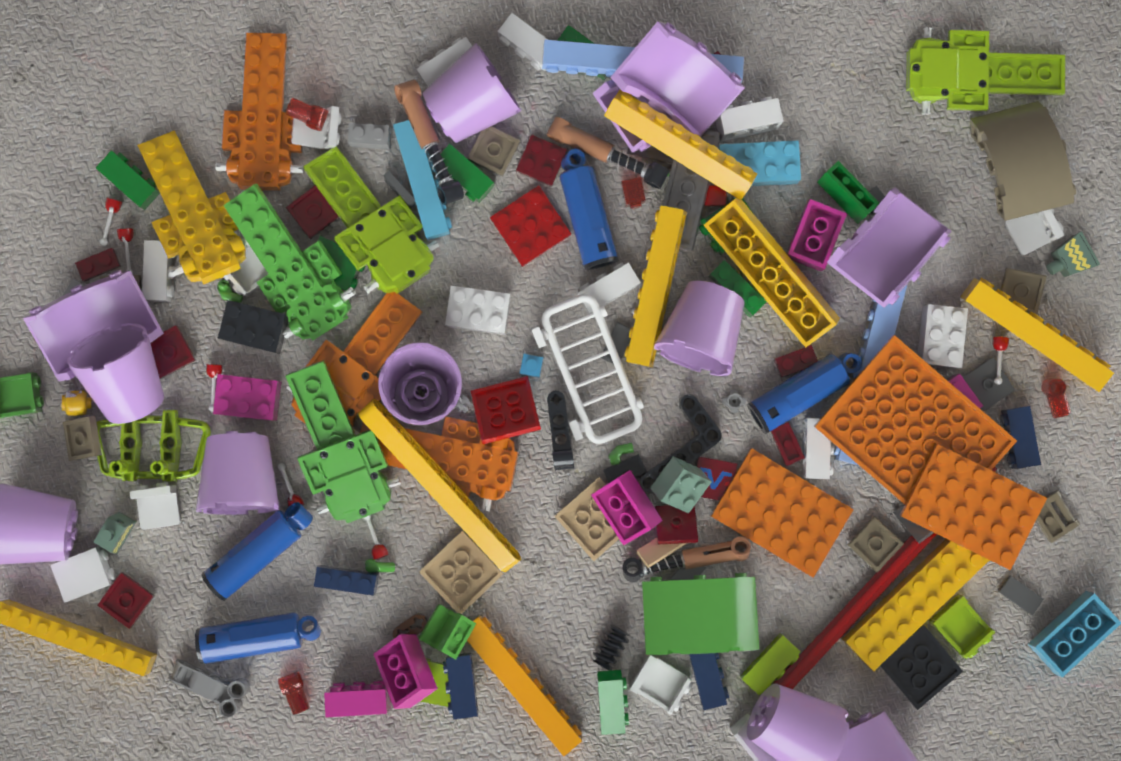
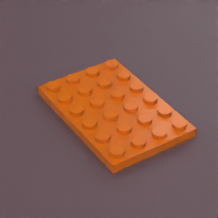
[900,443,1047,570]
[710,448,854,578]

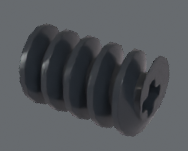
[592,625,630,670]

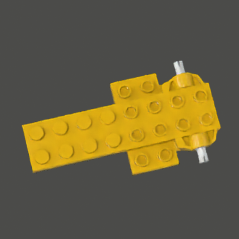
[137,130,249,285]

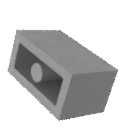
[348,123,391,150]

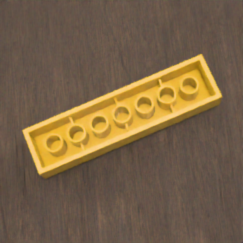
[704,198,840,348]
[960,277,1114,392]
[842,539,990,671]

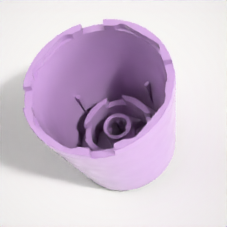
[422,43,521,143]
[654,281,745,376]
[67,323,164,424]
[378,343,462,425]
[196,431,279,515]
[0,483,78,565]
[747,684,849,761]
[837,711,918,761]

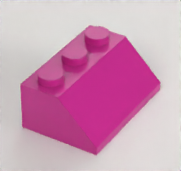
[591,470,663,546]

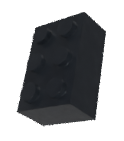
[218,300,289,354]

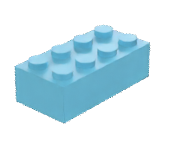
[718,140,801,186]
[1028,591,1121,678]

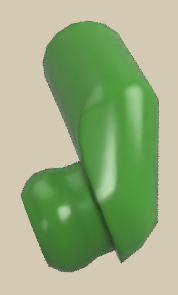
[217,279,243,303]
[608,443,634,465]
[365,559,395,573]

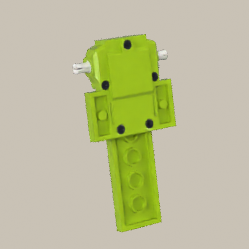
[906,27,1065,115]
[303,146,439,294]

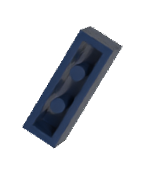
[1000,406,1041,469]
[314,565,379,596]
[443,653,479,720]
[689,653,729,710]

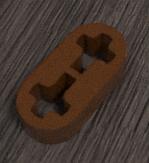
[393,613,428,639]

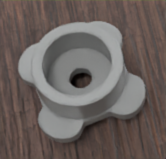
[722,390,746,413]
[455,394,471,414]

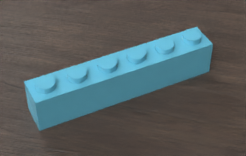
[393,120,452,241]

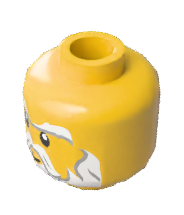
[62,390,91,416]

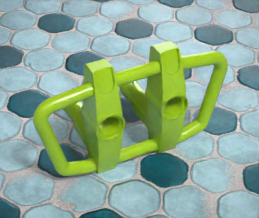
[96,410,211,481]

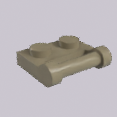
[1036,490,1080,543]

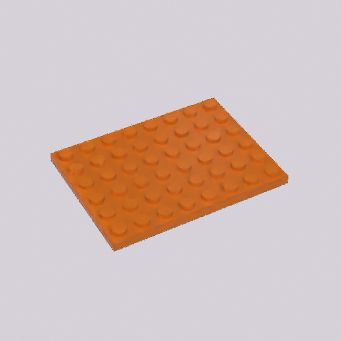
[814,335,1017,505]

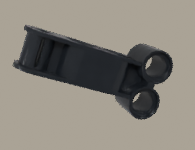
[547,390,574,471]

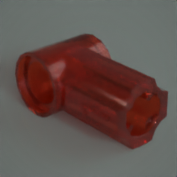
[286,98,328,131]
[1041,378,1071,418]
[278,671,310,715]

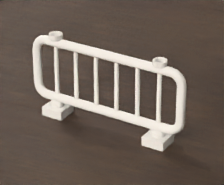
[531,294,644,444]

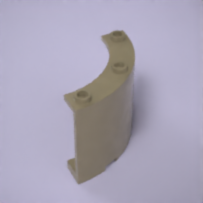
[970,101,1076,221]

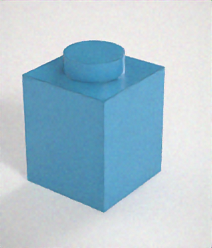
[520,354,543,378]

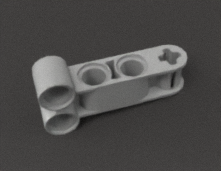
[168,659,250,718]

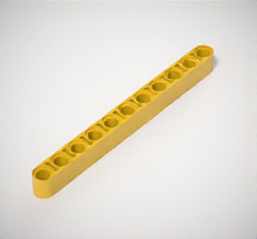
[358,399,521,572]

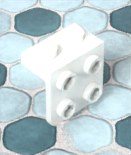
[291,105,341,150]
[1005,209,1064,255]
[130,482,181,530]

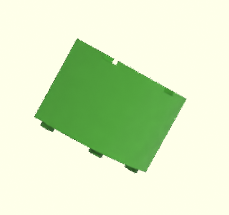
[642,573,760,655]

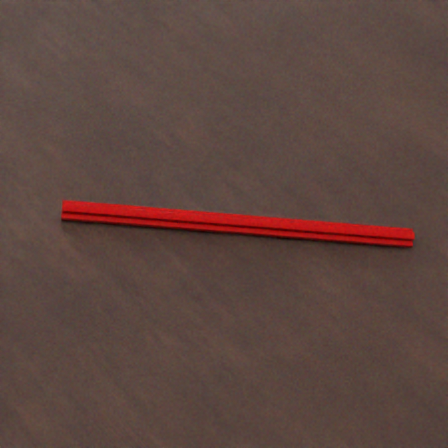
[773,467,997,689]

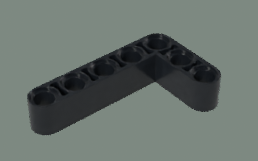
[639,394,722,492]

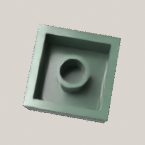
[651,456,712,513]

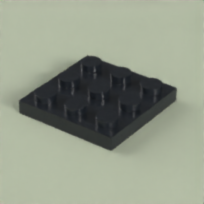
[880,625,963,710]

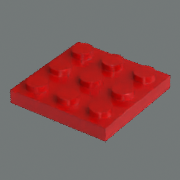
[490,185,571,267]
[471,376,541,444]

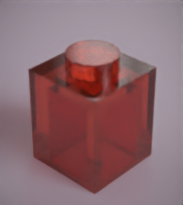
[621,177,646,209]

